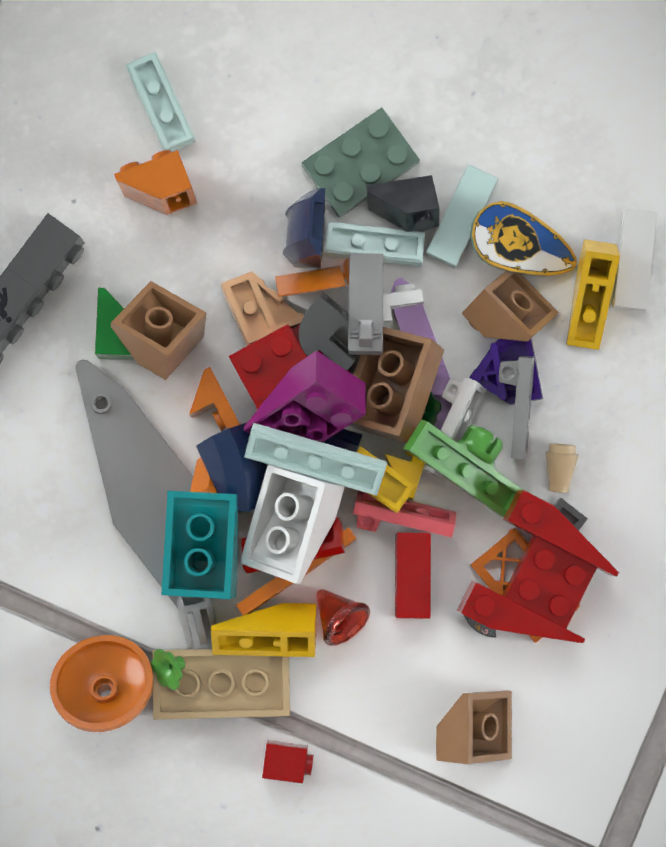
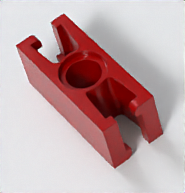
[395,532,431,619]

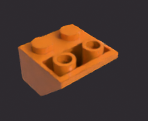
[114,150,197,215]

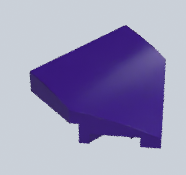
[469,338,544,405]

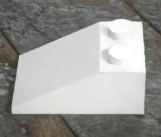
[240,464,345,584]

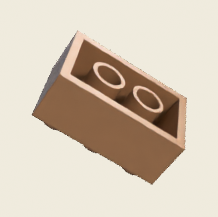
[349,327,445,443]

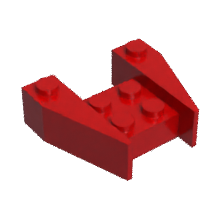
[457,490,619,643]

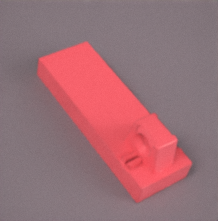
[353,490,456,538]

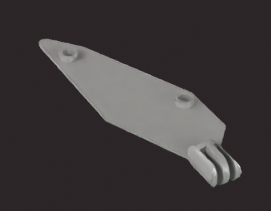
[75,360,217,649]

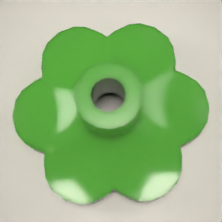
[151,649,185,690]

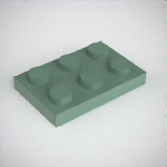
[301,107,420,218]

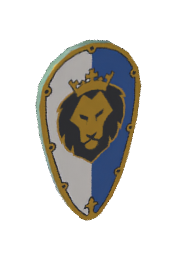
[470,201,577,276]

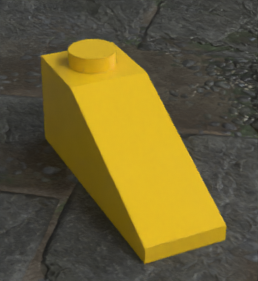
[566,239,620,350]
[211,603,317,657]

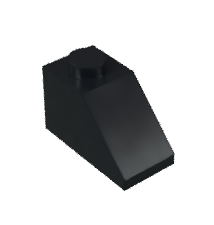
[366,175,439,232]

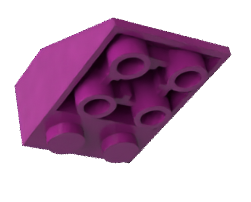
[244,350,366,442]

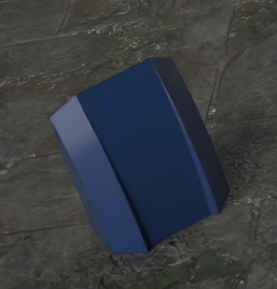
[282,188,325,269]
[196,422,268,512]

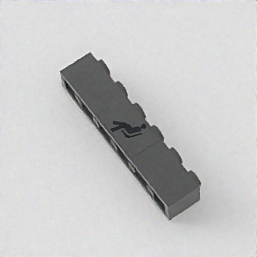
[0,213,85,364]

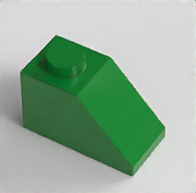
[95,287,135,360]

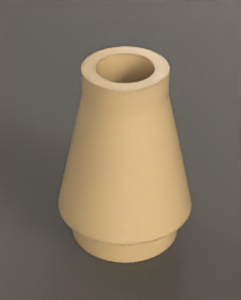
[545,443,579,493]

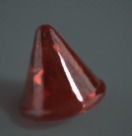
[316,589,370,646]

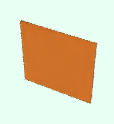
[275,266,346,297]

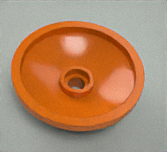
[50,635,154,732]

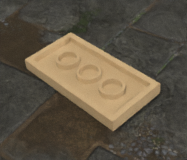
[152,649,290,720]

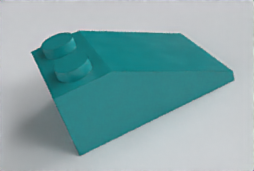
[161,490,238,599]

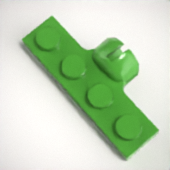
[403,419,523,518]

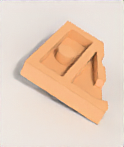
[220,271,304,346]

